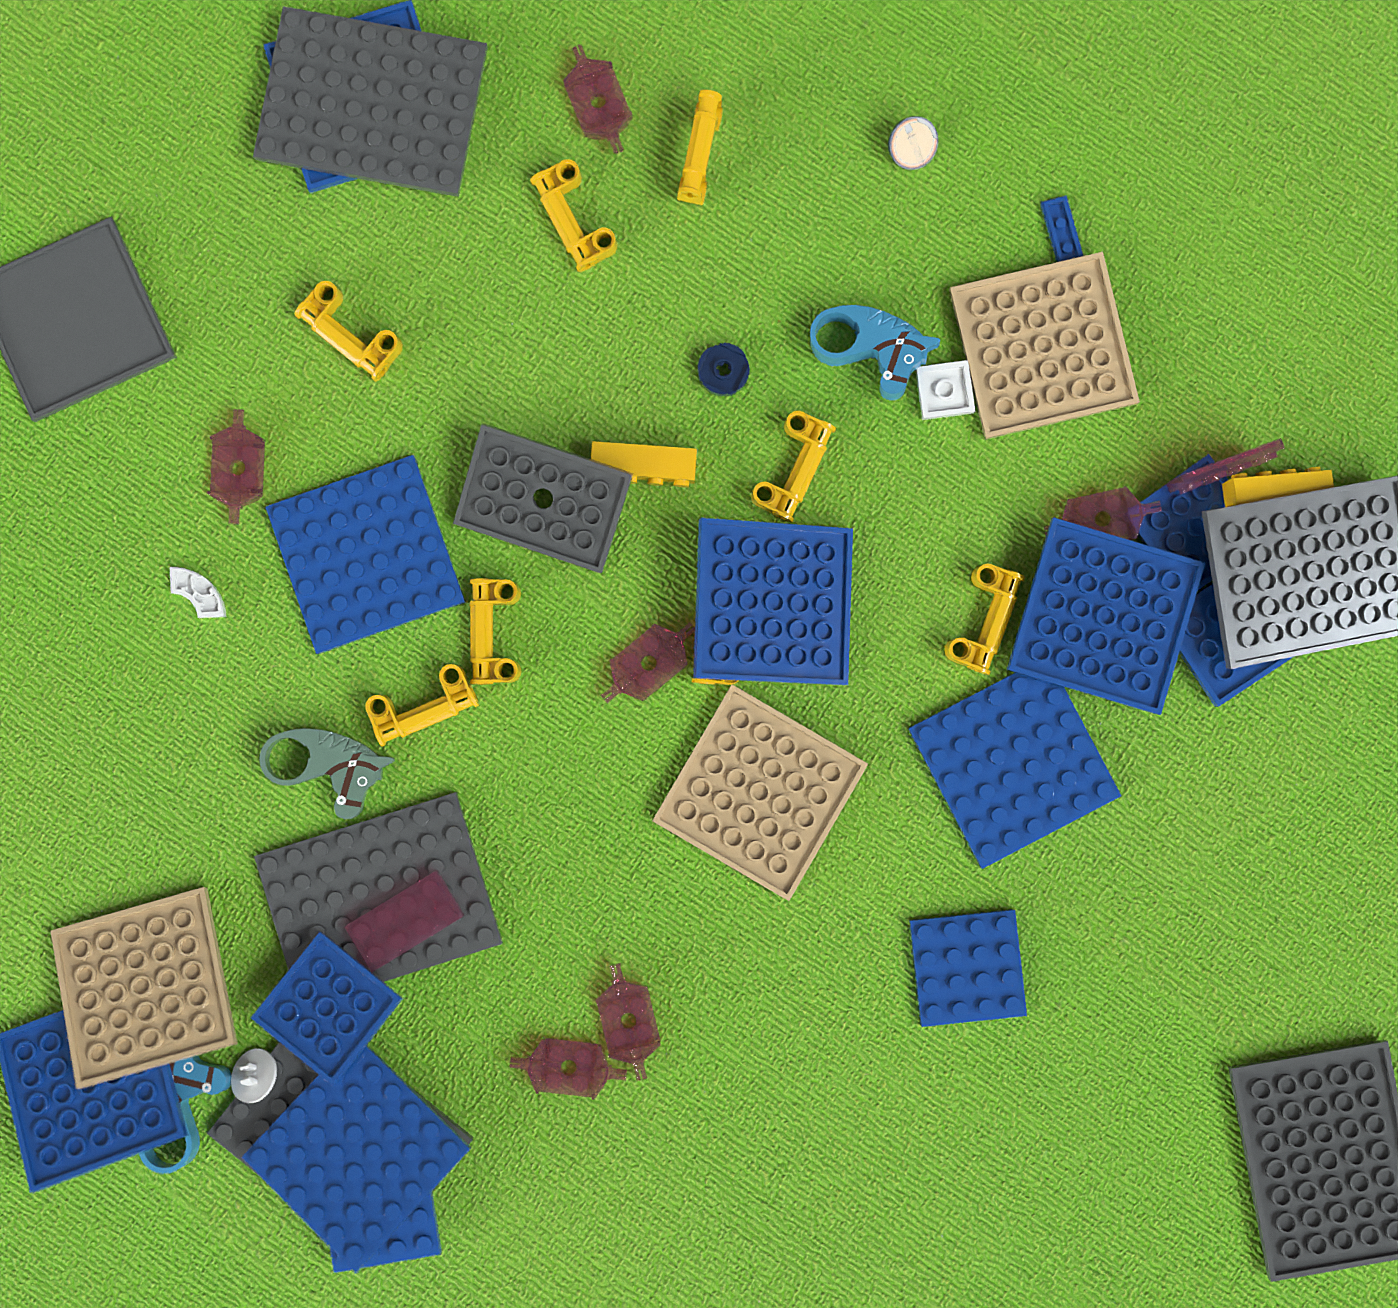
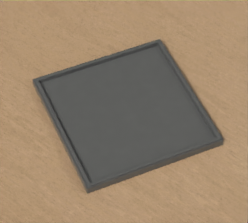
[0,217,177,422]

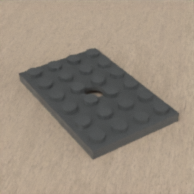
[453,423,634,574]

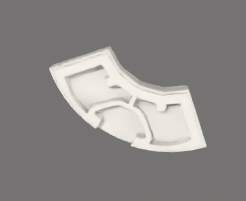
[170,567,226,618]

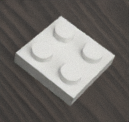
[915,360,975,420]

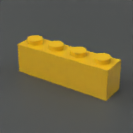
[591,441,697,487]
[1222,467,1334,507]

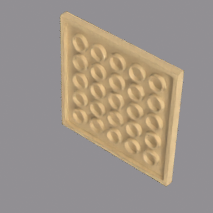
[949,252,1140,440]
[652,685,868,901]
[51,887,237,1089]

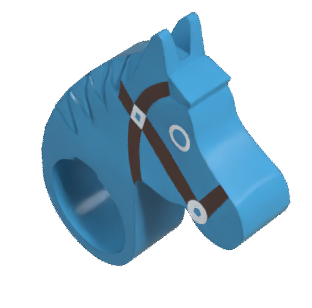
[810,305,940,401]
[139,1055,232,1174]

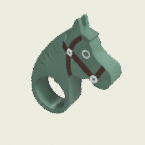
[260,729,395,819]

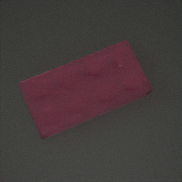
[1167,438,1285,495]
[345,870,465,972]

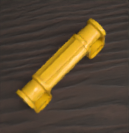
[677,90,723,205]
[530,159,617,272]
[294,281,403,381]
[751,411,836,523]
[944,564,1025,675]
[470,578,521,685]
[365,664,479,746]

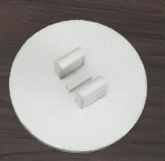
[231,1049,277,1103]

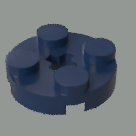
[698,343,750,396]

